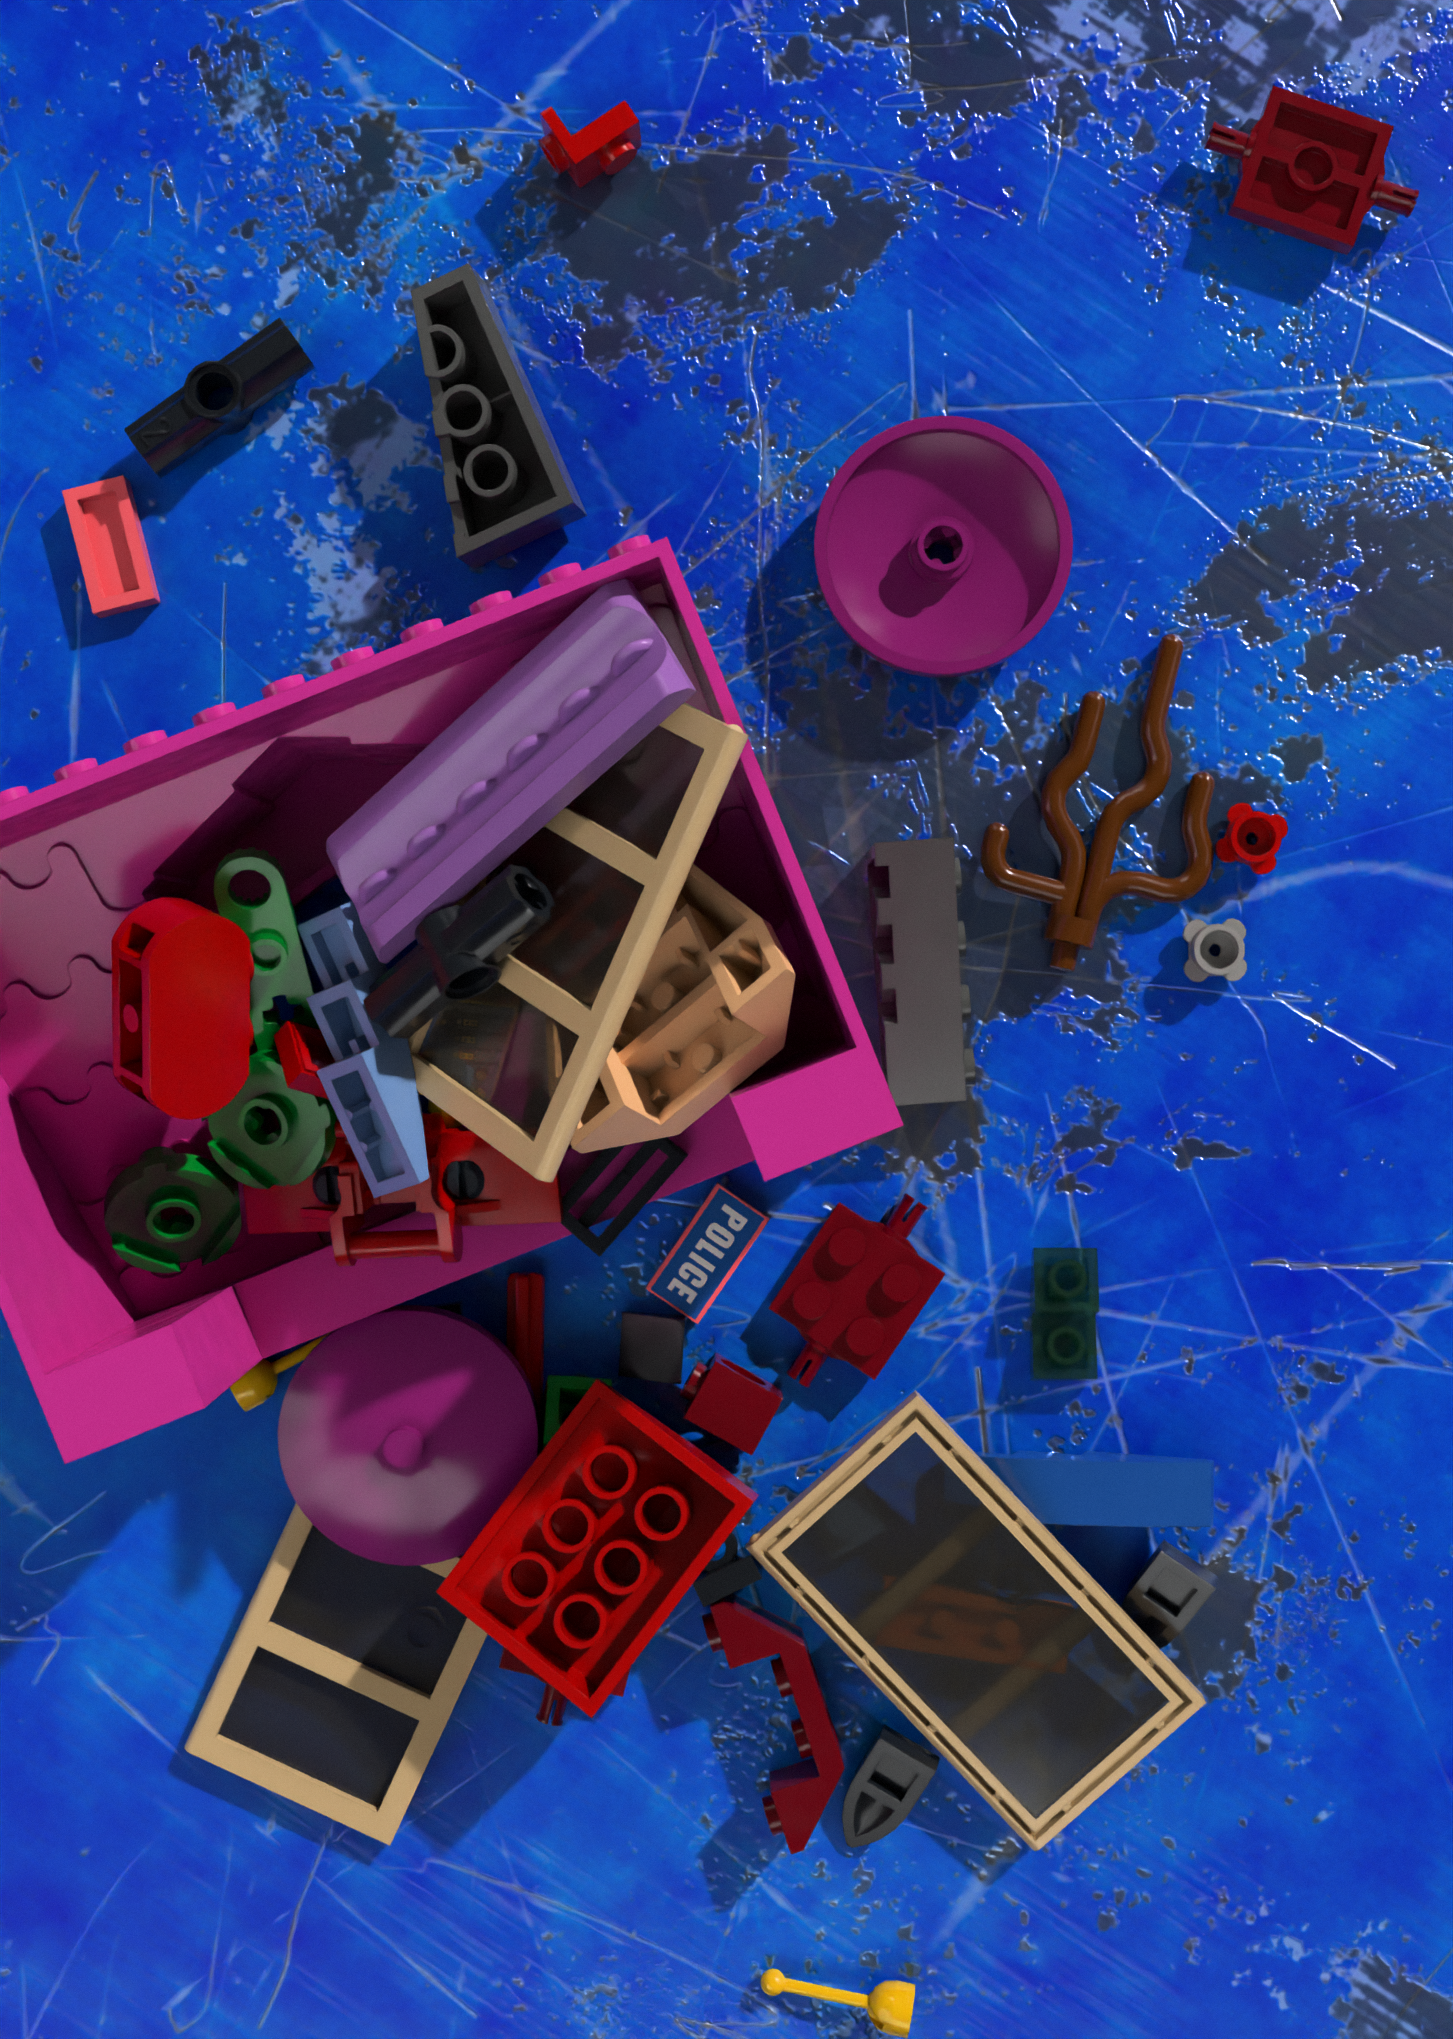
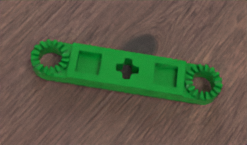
[213,847,320,1130]

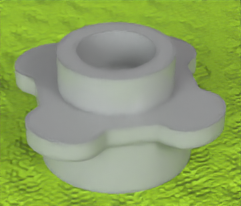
[1182,918,1247,982]

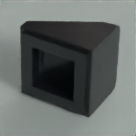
[618,1311,686,1384]

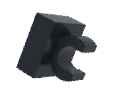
[693,1529,762,1607]

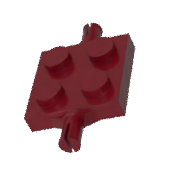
[1204,86,1419,255]
[769,1193,945,1388]

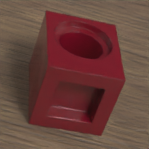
[680,1352,783,1455]

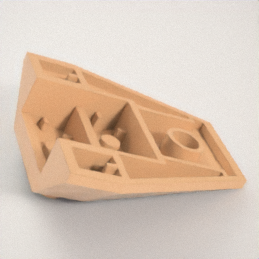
[549,839,796,1153]

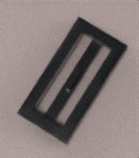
[560,1137,688,1257]

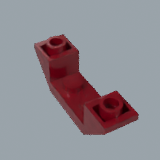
[702,1593,845,1854]

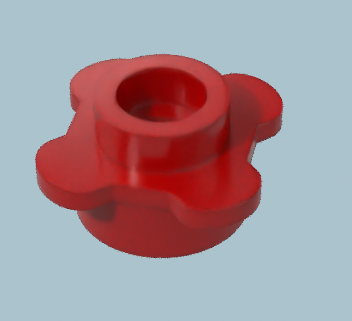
[1215,803,1288,875]

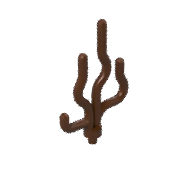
[980,634,1215,972]

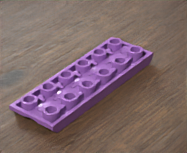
[326,578,697,964]

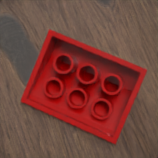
[436,1378,759,1718]

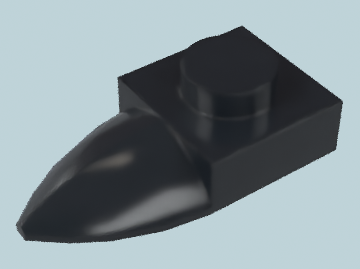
[1113,1540,1218,1662]
[842,1724,940,1848]

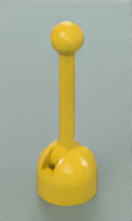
[230,1331,332,1412]
[760,1968,915,2039]

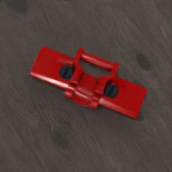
[243,1112,564,1267]

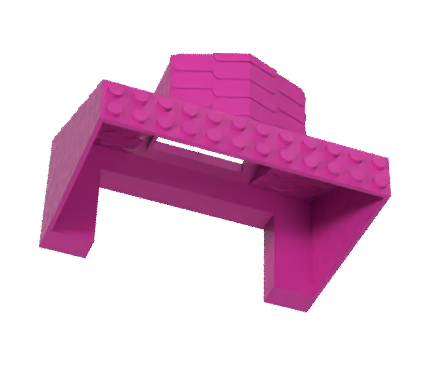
[0,535,904,1464]

